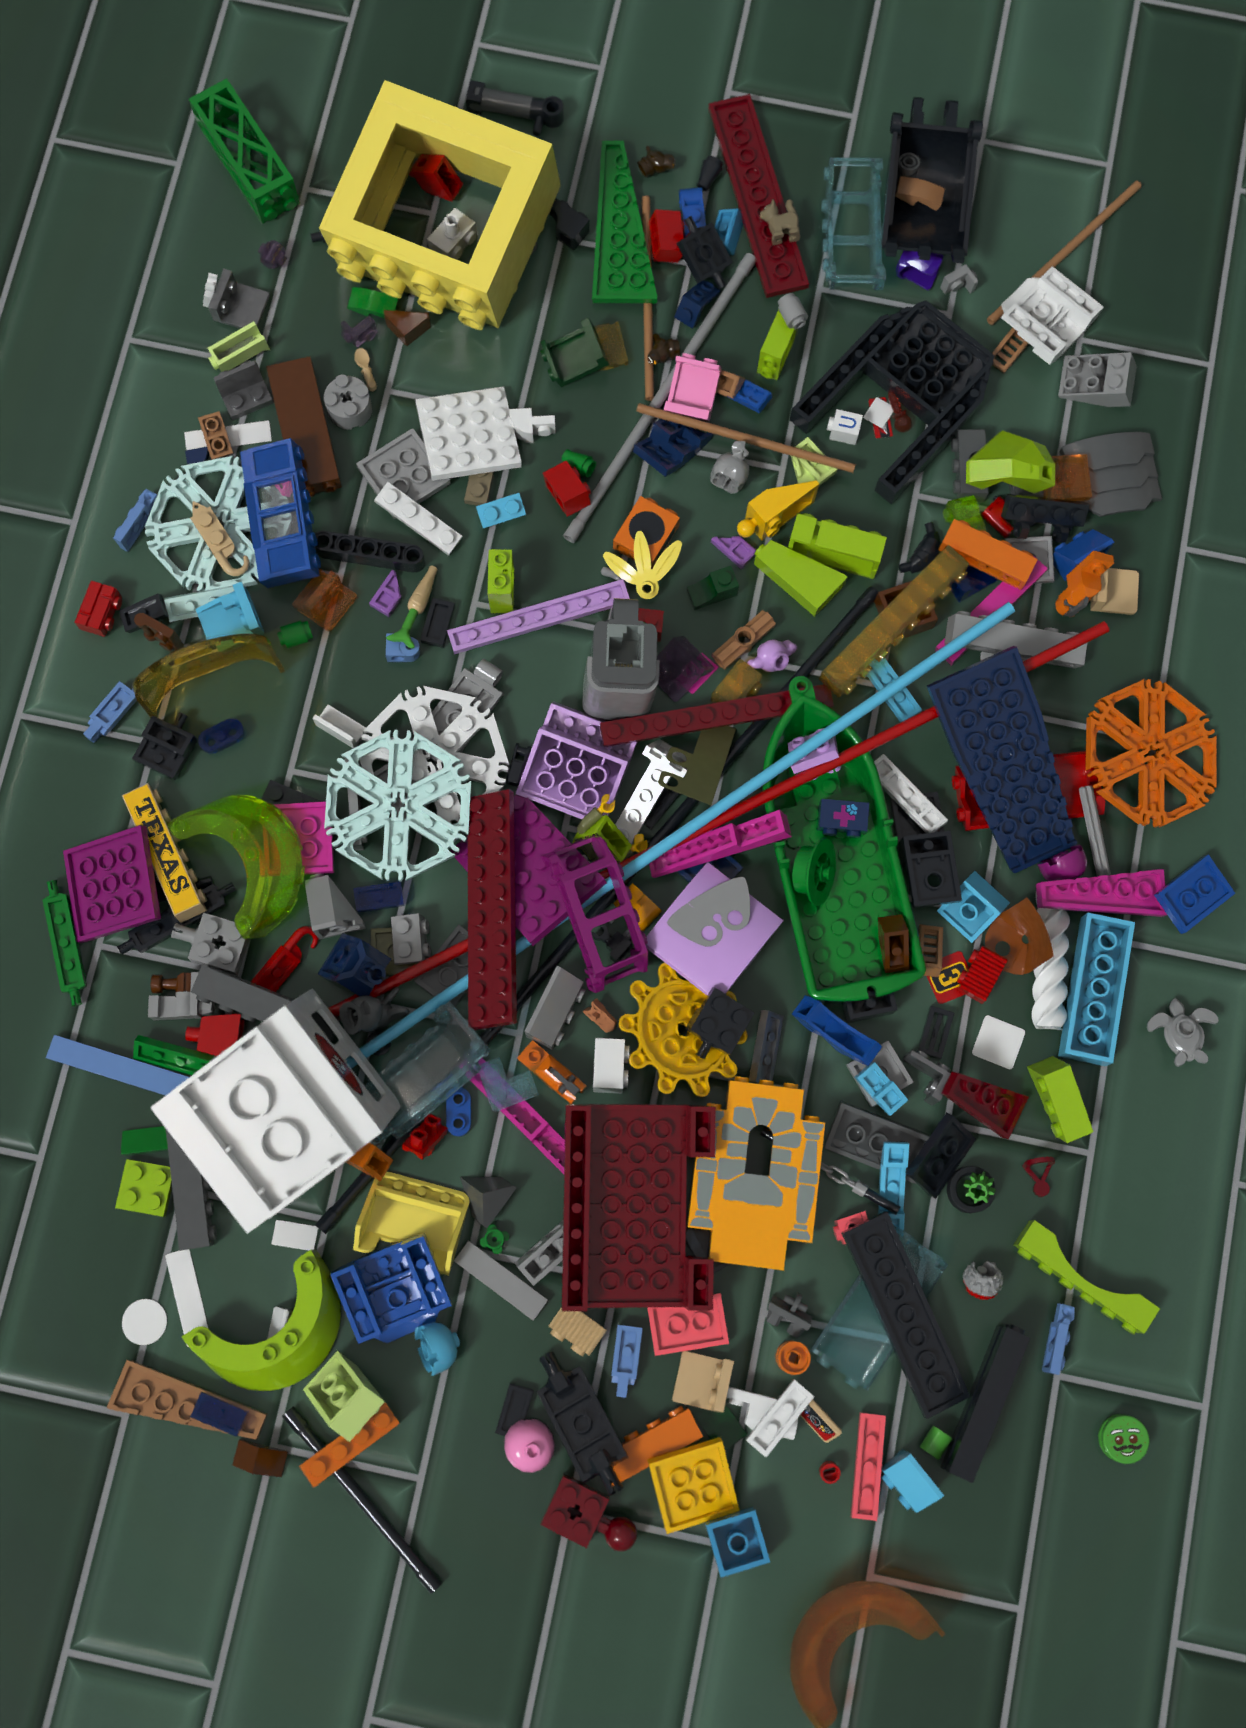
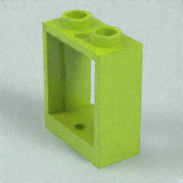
[757,309,798,380]
[487,549,515,613]

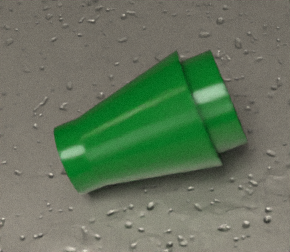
[562,449,596,477]

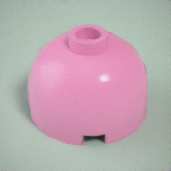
[504,1419,555,1473]

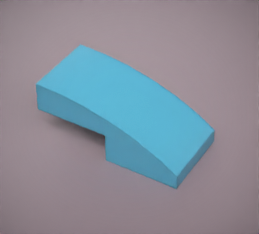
[854,1061,908,1116]

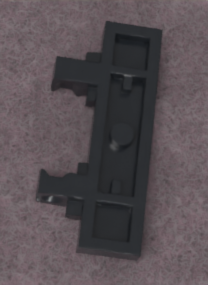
[1001,494,1090,543]

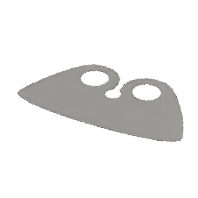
[667,877,750,947]

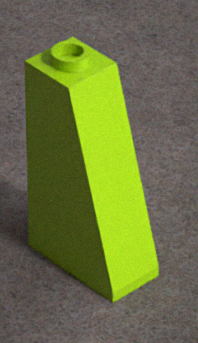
[754,540,848,617]

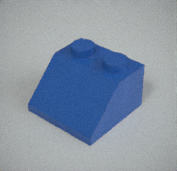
[1053,529,1114,581]

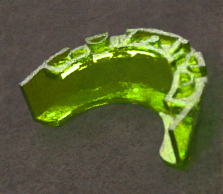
[166,795,305,939]

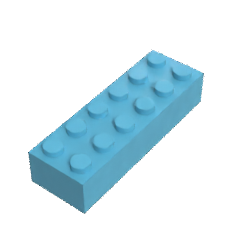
[1058,912,1135,1066]

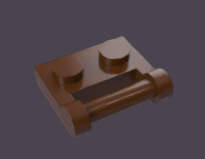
[134,613,185,653]

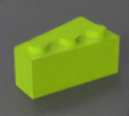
[1027,1056,1093,1143]

